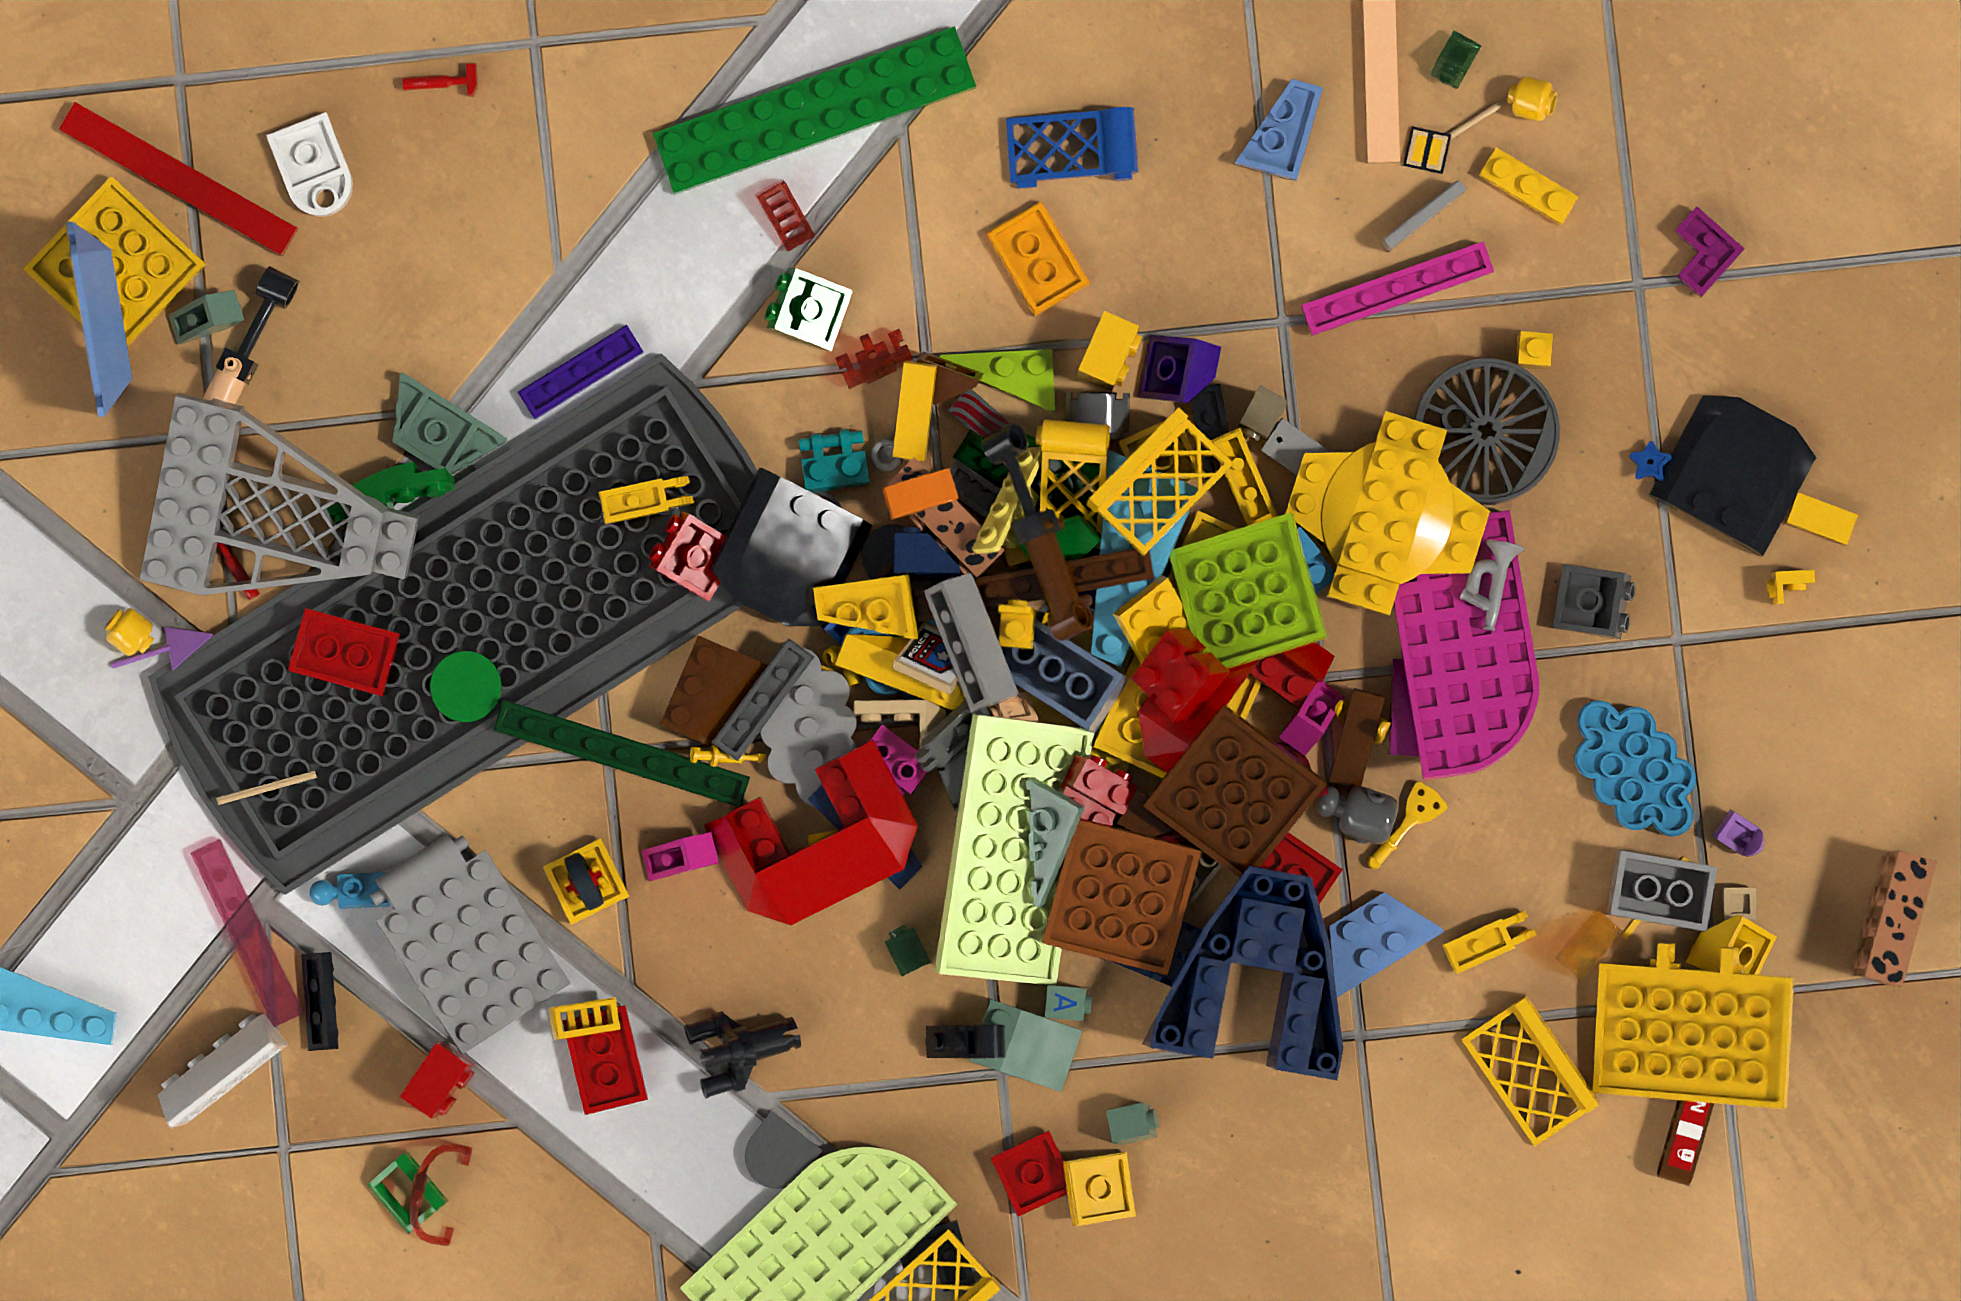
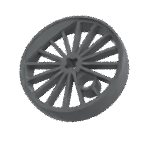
[1413,358,1560,505]

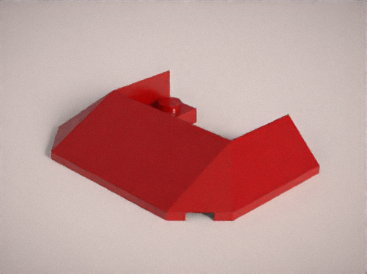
[1137,642,1335,773]
[703,739,918,926]

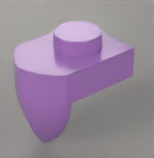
[1712,809,1764,857]

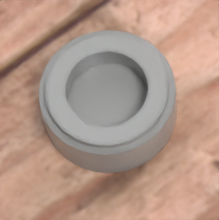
[871,439,903,472]

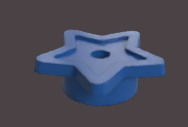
[1629,441,1672,481]

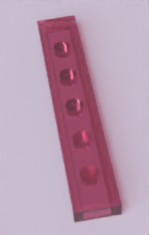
[190,839,304,1028]

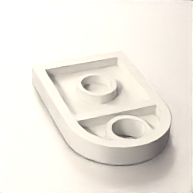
[266,112,353,217]

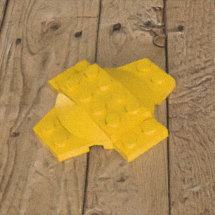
[1285,411,1490,616]

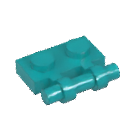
[799,429,870,493]

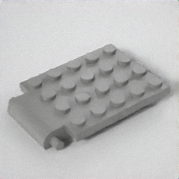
[369,834,571,1055]

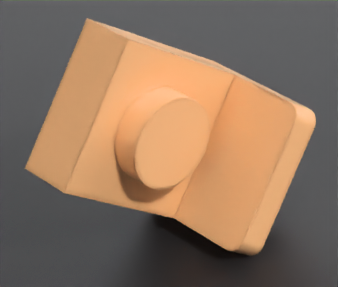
[986,692,1039,722]

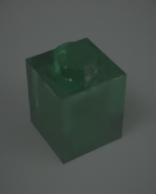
[885,925,931,976]

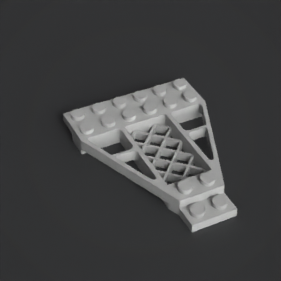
[140,393,420,595]

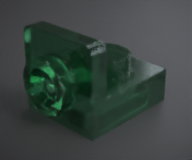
[1430,30,1482,89]

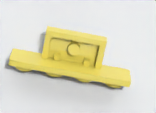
[972,446,1042,554]

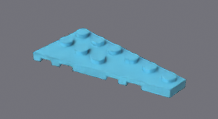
[1091,450,1197,667]

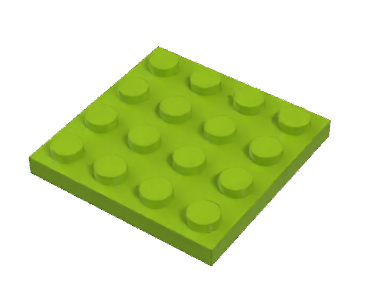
[1170,513,1328,669]

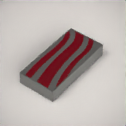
[947,389,1010,437]

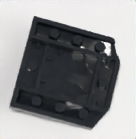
[1648,396,1816,557]
[709,467,872,627]

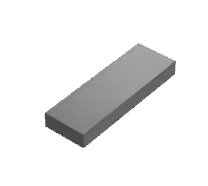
[1382,180,1467,252]

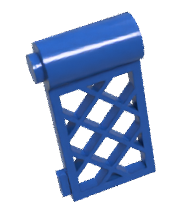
[1006,107,1139,189]

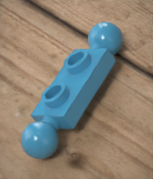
[309,872,390,909]

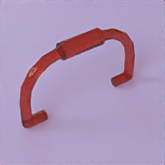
[408,1144,472,1246]

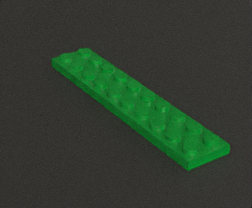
[653,26,977,195]

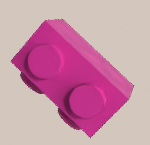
[871,725,928,795]

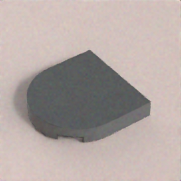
[745,1111,823,1189]

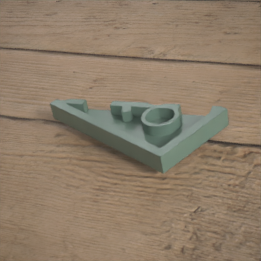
[1026,777,1085,908]

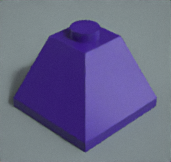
[1137,335,1221,403]

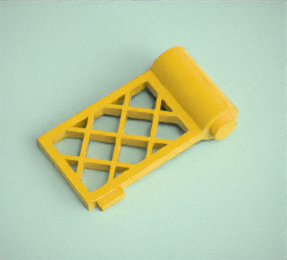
[1036,419,1110,549]

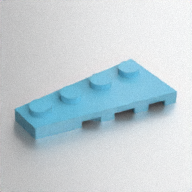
[0,966,117,1045]

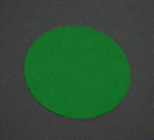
[430,651,501,722]

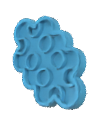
[1574,700,1696,837]

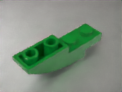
[326,462,455,527]

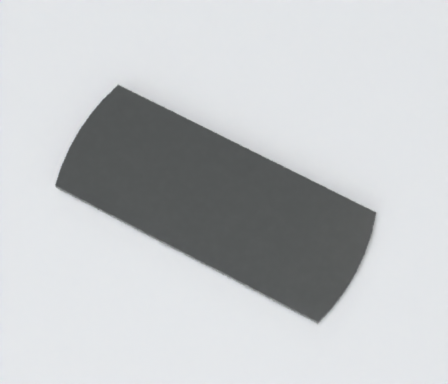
[148,354,757,895]

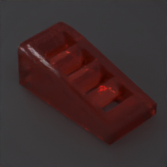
[754,179,815,252]

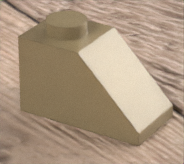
[1239,385,1288,442]

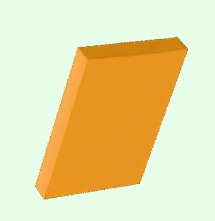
[986,201,1090,317]

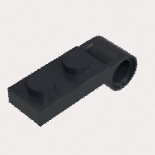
[925,1025,1005,1058]

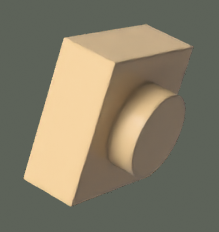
[1722,887,1757,920]

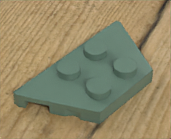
[393,372,507,475]

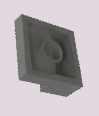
[1552,564,1635,640]

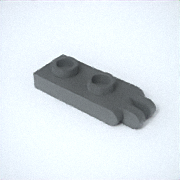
[915,699,991,772]

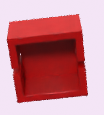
[1131,628,1230,722]
[399,1041,475,1119]

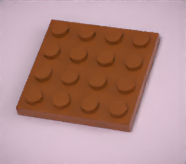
[1042,818,1201,975]

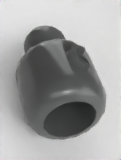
[1316,785,1399,844]

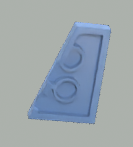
[1234,79,1323,181]

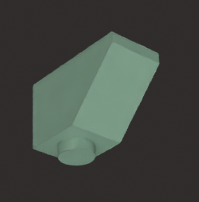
[168,290,244,345]

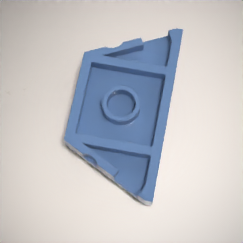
[1329,892,1444,997]

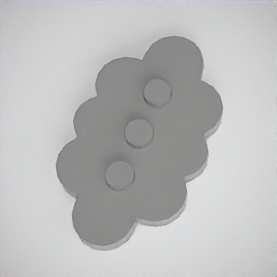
[760,647,857,807]

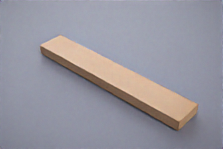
[1362,0,1400,164]

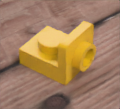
[1766,570,1815,605]
[998,600,1036,649]

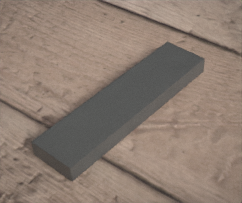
[712,638,815,761]

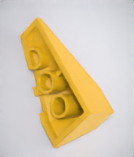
[835,634,965,710]

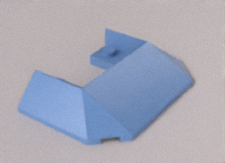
[66,221,133,417]

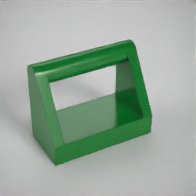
[367,1151,449,1235]

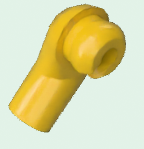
[822,646,862,686]

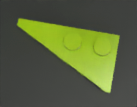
[940,349,1056,412]

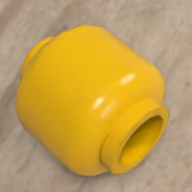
[1507,76,1557,122]
[104,608,154,656]

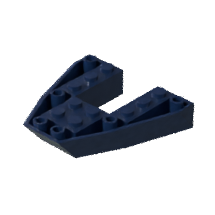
[1142,866,1343,1081]

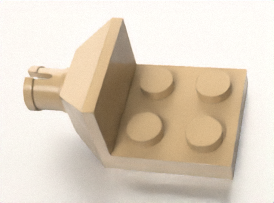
[854,700,949,748]

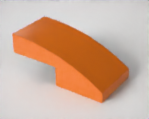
[882,468,959,520]

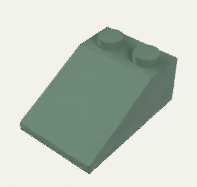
[970,999,1082,1092]

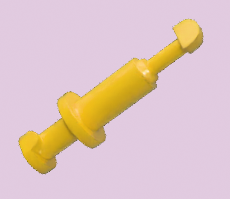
[690,745,766,767]

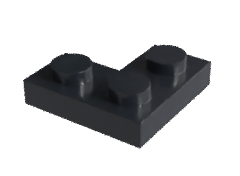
[900,1219,975,1292]

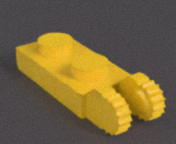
[599,476,694,524]
[1442,910,1536,975]

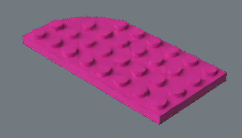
[1394,510,1539,781]

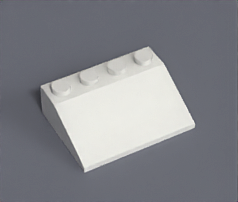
[158,1013,289,1128]

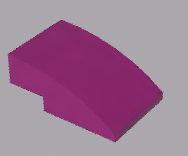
[1388,659,1419,757]

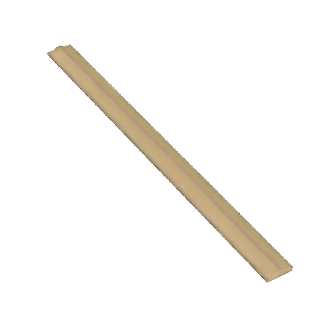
[217,771,317,805]

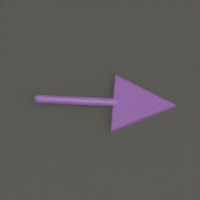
[111,627,214,670]

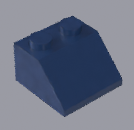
[891,527,960,578]

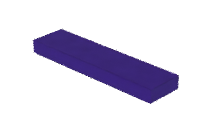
[518,325,644,420]

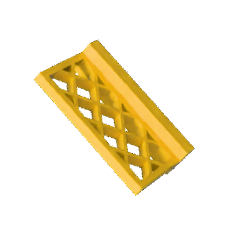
[1086,407,1234,556]
[1461,994,1600,1147]
[868,1228,1001,1301]

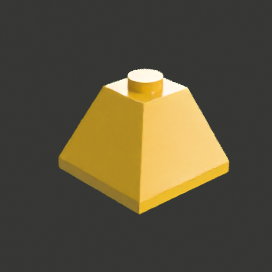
[1686,915,1777,975]

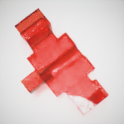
[835,329,913,389]

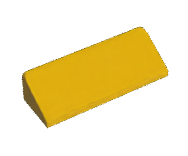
[1210,427,1278,526]

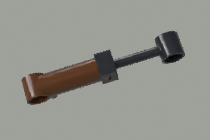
[982,423,1093,641]

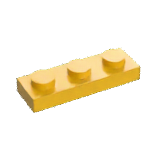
[1479,147,1578,226]

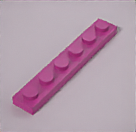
[1301,241,1494,336]

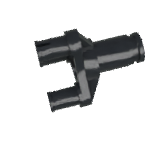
[684,1011,801,1099]

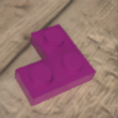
[1674,206,1745,298]

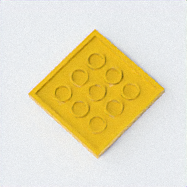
[23,176,206,349]

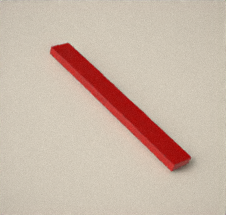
[59,102,298,257]

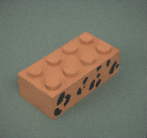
[886,457,1005,579]
[1852,850,1937,987]

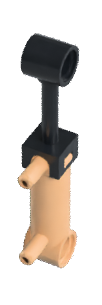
[202,266,299,404]

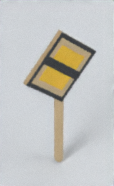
[1403,103,1501,175]

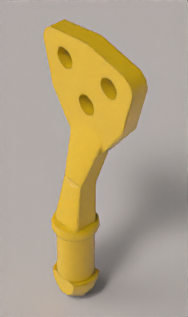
[1367,781,1448,870]

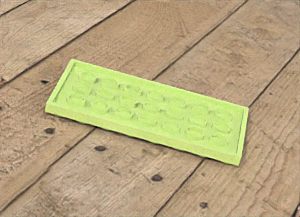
[934,714,1094,986]

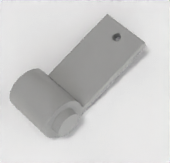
[1260,418,1332,476]

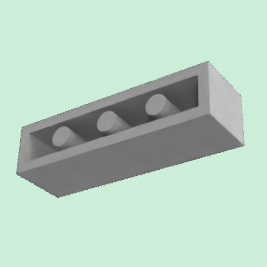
[924,573,1019,713]

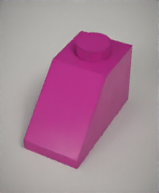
[1279,681,1345,756]
[641,832,719,882]

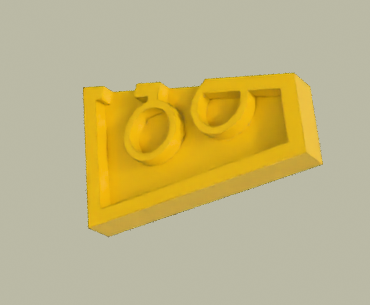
[813,574,918,639]

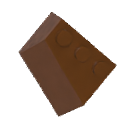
[660,635,768,750]

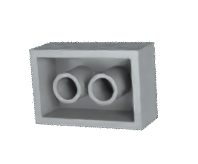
[1606,850,1717,931]

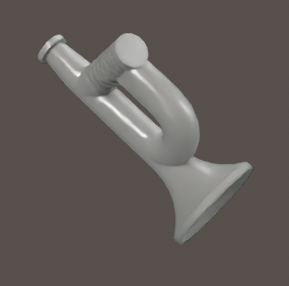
[1460,540,1525,631]

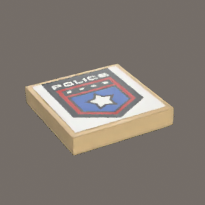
[893,622,959,695]

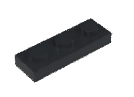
[301,952,339,1051]

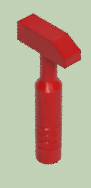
[402,63,478,97]
[217,542,260,601]

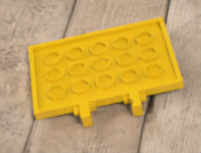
[1592,942,1794,1109]

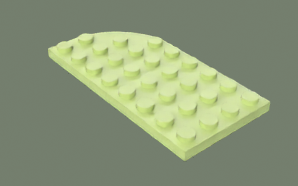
[680,1147,958,1301]

